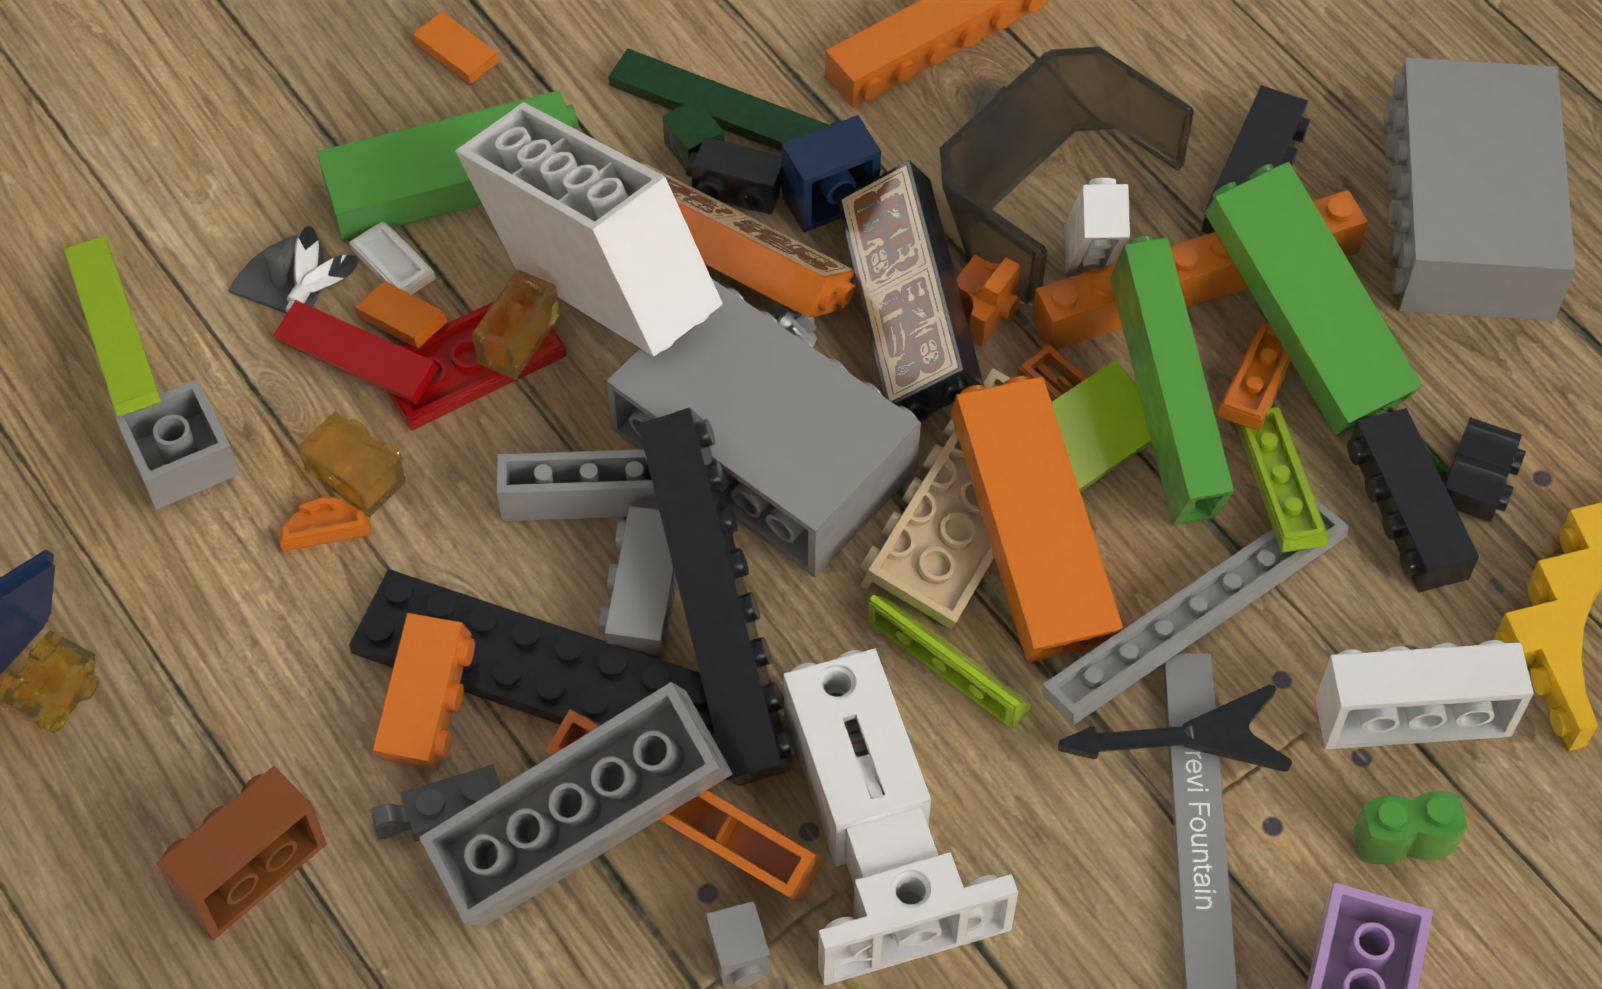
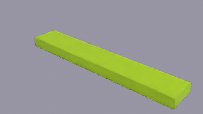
[64,235,162,417]

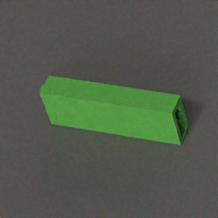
[317,90,579,241]
[1205,162,1423,436]
[1110,236,1234,526]

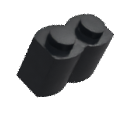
[1445,417,1526,522]

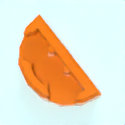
[279,497,372,552]

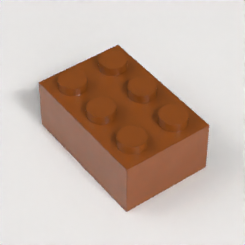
[156,766,327,941]

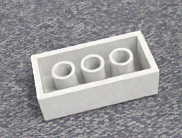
[1315,640,1534,749]

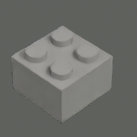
[113,379,240,510]

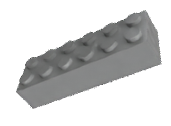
[419,682,733,927]

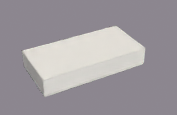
[349,221,435,295]

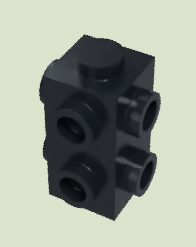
[686,137,782,215]

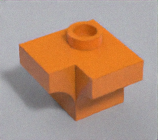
[956,254,1020,347]

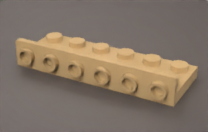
[859,368,1011,630]

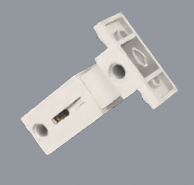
[783,648,1018,986]

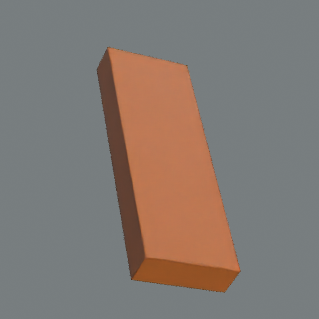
[1217,321,1292,431]

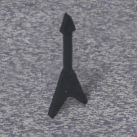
[1058,684,1292,772]

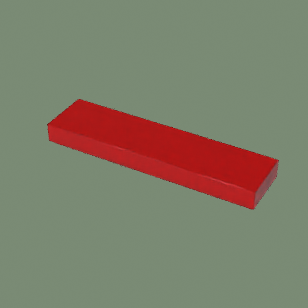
[273,300,439,404]

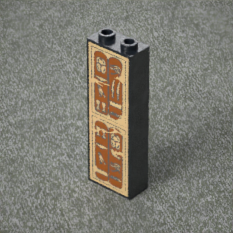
[837,160,984,421]

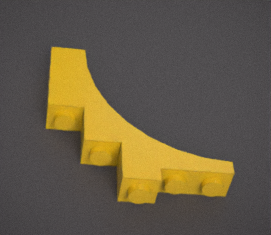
[1494,502,1602,751]

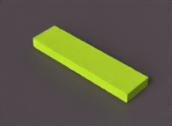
[1235,407,1328,552]

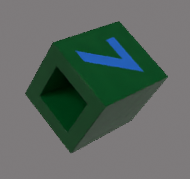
[662,99,724,170]

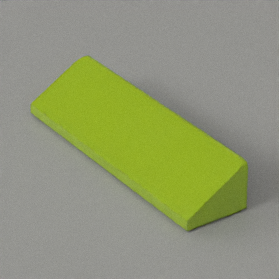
[868,594,1032,729]

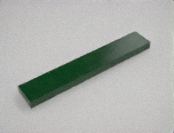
[608,48,829,152]

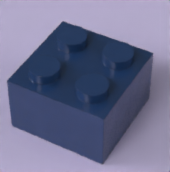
[782,115,881,233]

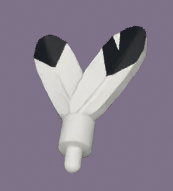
[285,226,358,313]

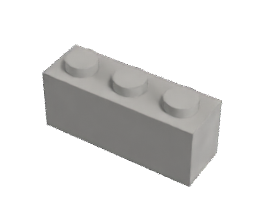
[599,506,677,658]

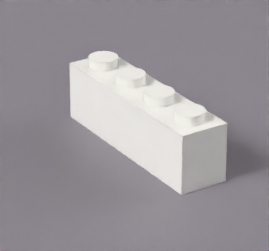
[1064,178,1130,275]

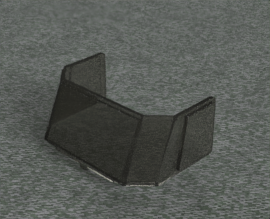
[940,46,1194,307]

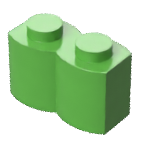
[1353,791,1468,864]

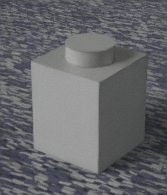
[706,901,771,987]

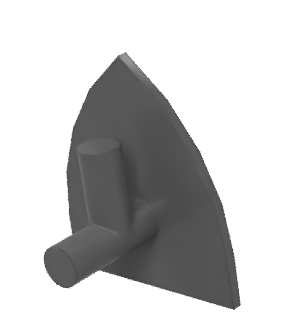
[228,234,324,314]

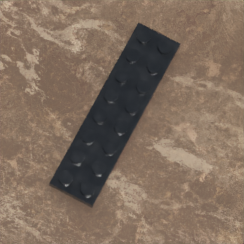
[349,569,714,736]

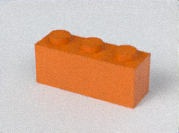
[373,613,475,771]

